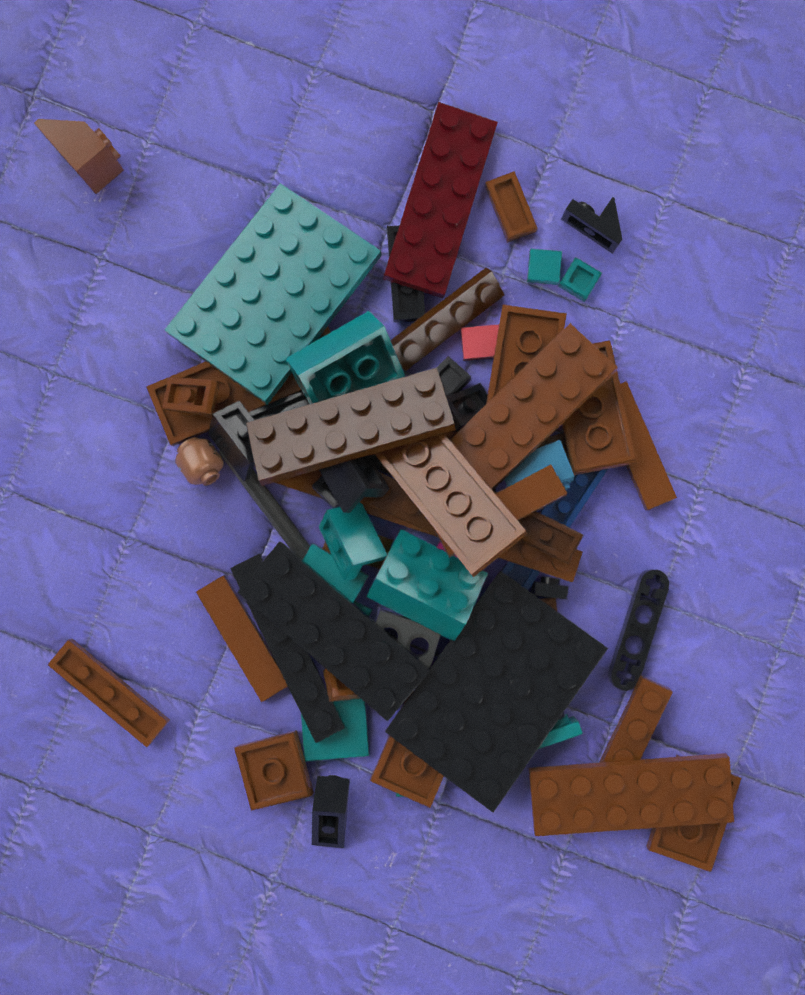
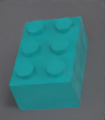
[367,529,488,641]

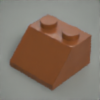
[34,119,124,194]

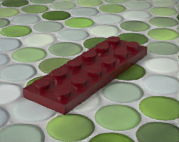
[383,102,498,299]

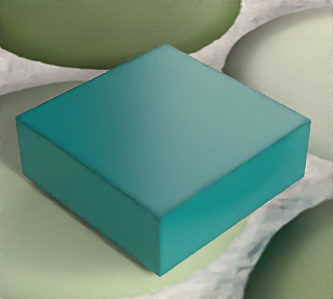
[527,248,562,285]
[558,257,602,302]

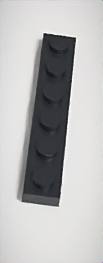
[230,554,346,743]

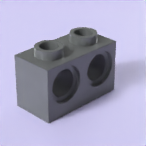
[376,609,440,668]

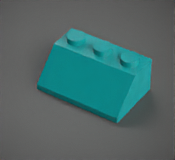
[285,311,405,404]

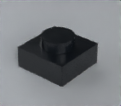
[531,576,568,600]

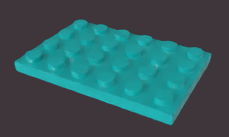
[165,183,382,405]

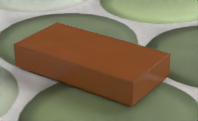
[485,171,538,243]

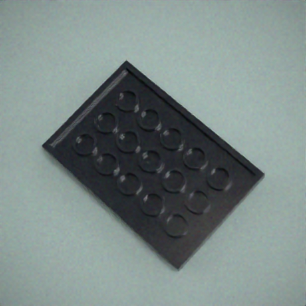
[385,571,608,812]

